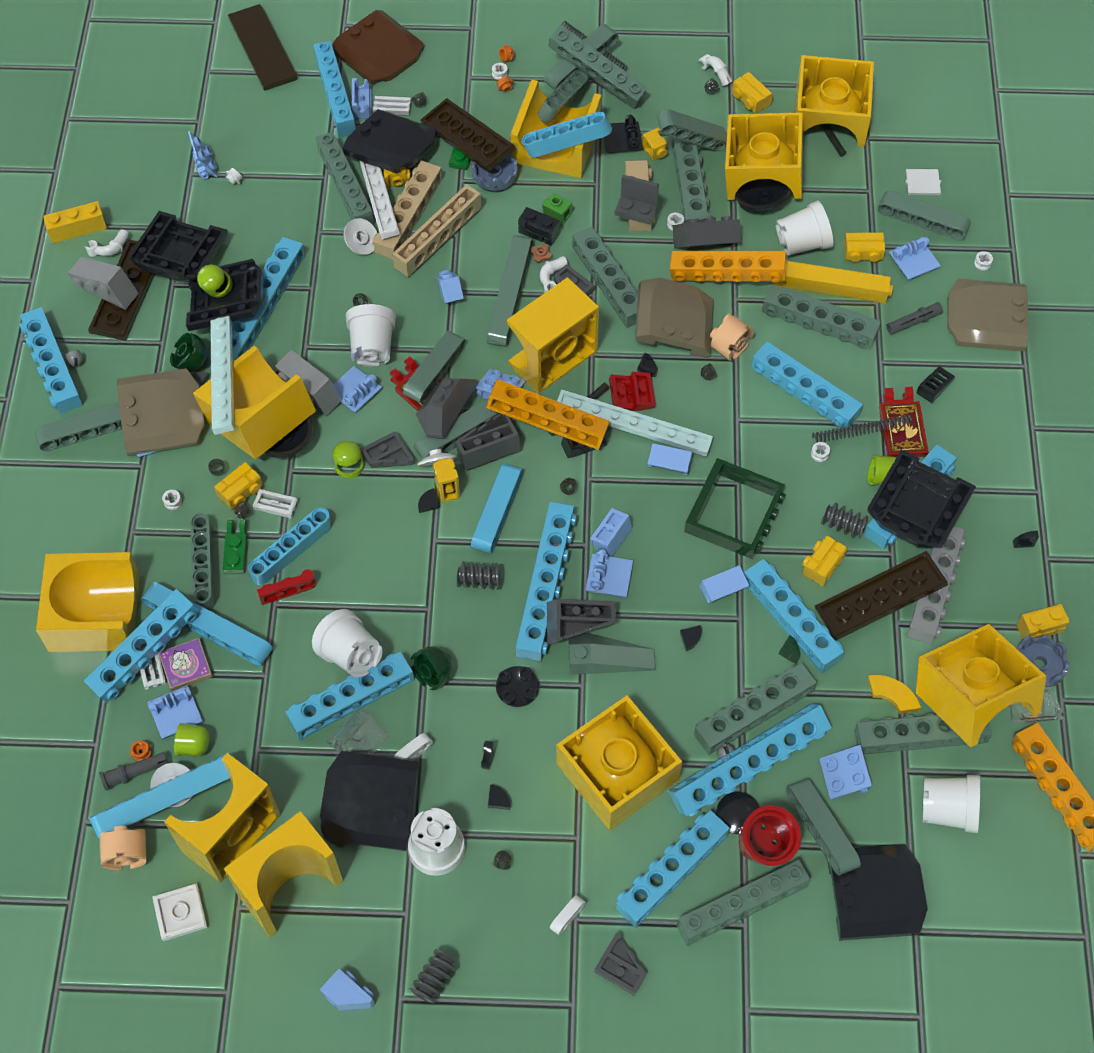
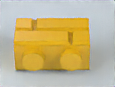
[732,72,773,114]
[843,233,885,262]
[433,458,460,503]
[214,462,263,510]
[802,536,847,586]
[1017,604,1069,639]

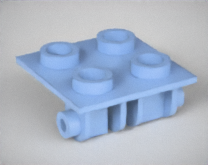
[188,131,218,179]
[889,236,941,280]
[333,366,382,413]
[475,369,526,399]
[585,550,633,598]
[147,685,203,739]
[819,745,872,800]

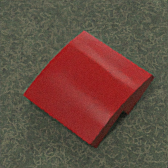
[609,371,656,411]

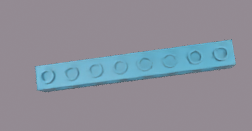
[232,237,305,361]
[516,502,577,662]
[667,703,832,817]

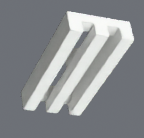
[373,96,411,116]
[253,489,298,519]
[140,647,166,690]

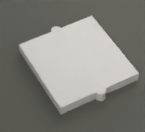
[905,169,941,195]

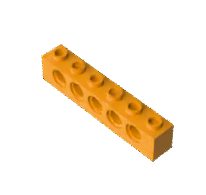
[669,251,787,282]
[486,379,609,450]
[1012,722,1094,853]

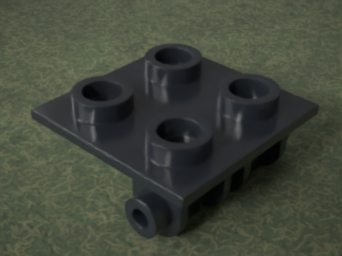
[604,115,643,153]

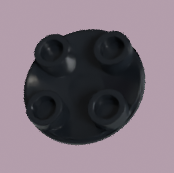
[496,666,539,707]
[716,792,760,835]

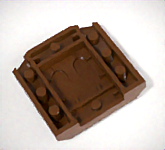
[332,10,424,85]

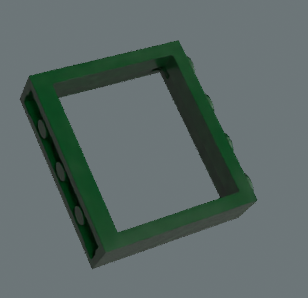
[684,458,786,559]

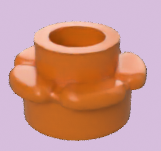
[499,45,514,62]
[497,76,514,92]
[130,740,152,761]

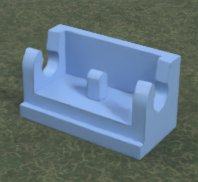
[352,78,372,119]
[648,443,692,475]
[590,508,632,557]
[699,565,749,603]

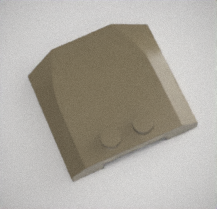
[635,278,713,358]
[947,279,1028,352]
[117,369,205,456]

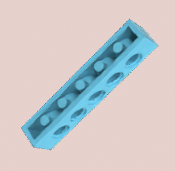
[313,41,356,137]
[19,307,82,414]
[751,342,863,430]
[864,444,957,549]
[744,559,844,674]
[84,589,199,703]
[285,651,414,740]
[616,810,730,928]

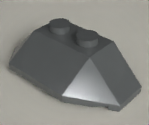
[416,378,479,438]

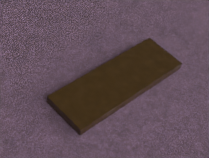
[228,4,297,91]
[420,98,516,172]
[88,240,155,341]
[815,551,948,641]

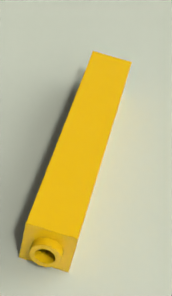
[773,261,893,303]

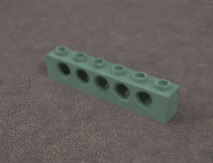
[548,24,647,109]
[316,131,374,225]
[672,137,711,223]
[572,227,638,328]
[762,284,881,350]
[694,663,817,755]
[854,713,992,755]
[677,860,810,946]

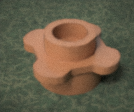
[530,244,552,263]

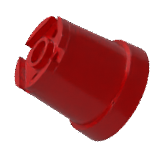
[738,805,801,866]

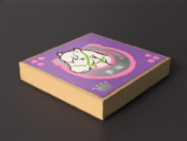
[159,638,212,691]

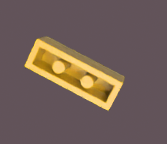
[43,201,107,244]

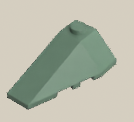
[568,633,655,675]

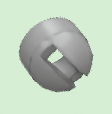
[65,350,82,367]
[717,744,734,759]

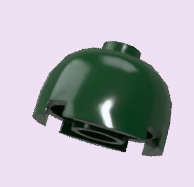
[170,332,208,372]
[411,646,452,691]

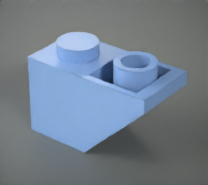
[435,270,464,303]
[320,969,375,1011]

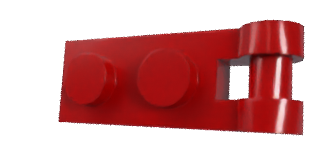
[257,569,316,605]

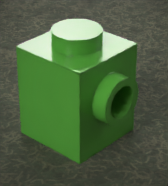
[542,193,572,226]

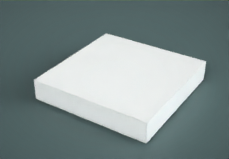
[152,883,208,941]

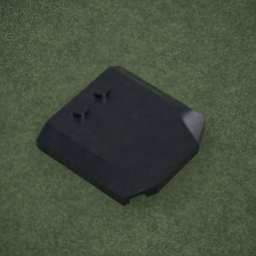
[342,109,437,173]
[129,211,228,280]
[186,259,264,331]
[867,449,976,548]
[320,751,418,851]
[827,844,928,941]

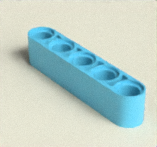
[521,112,612,157]
[471,463,523,554]
[248,508,331,585]

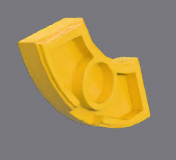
[867,675,921,714]

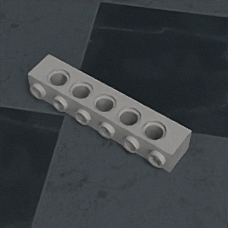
[907,526,966,644]

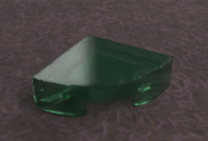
[779,635,800,665]

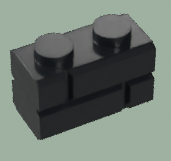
[518,207,560,246]

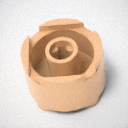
[710,314,754,361]
[100,826,146,870]

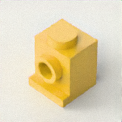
[642,128,668,161]
[384,166,411,189]

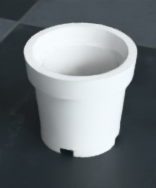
[776,200,834,257]
[346,304,396,367]
[312,609,382,677]
[923,775,980,834]
[408,808,466,876]

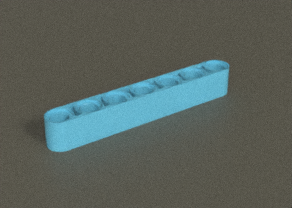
[141,582,273,666]
[89,752,233,839]

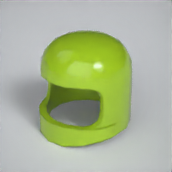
[197,264,232,298]
[332,440,364,479]
[867,455,896,486]
[174,723,210,757]

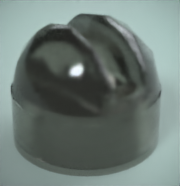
[704,78,720,95]
[411,92,427,108]
[353,293,368,307]
[700,363,717,380]
[208,459,225,476]
[560,477,578,495]
[234,501,252,519]
[493,851,512,870]

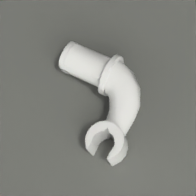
[698,54,732,86]
[85,229,130,257]
[539,256,568,293]

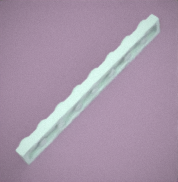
[211,316,234,435]
[557,389,713,457]

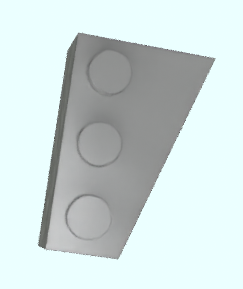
[68,257,139,310]
[275,350,342,416]

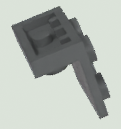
[615,175,659,225]

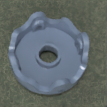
[471,154,517,191]
[1017,635,1070,689]

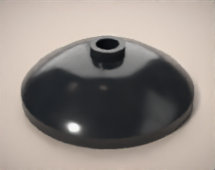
[735,179,791,211]
[264,417,313,458]

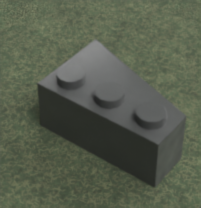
[672,216,741,248]
[455,413,521,471]
[547,599,616,644]

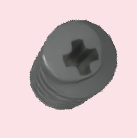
[821,502,868,539]
[457,561,500,590]
[408,949,456,1004]

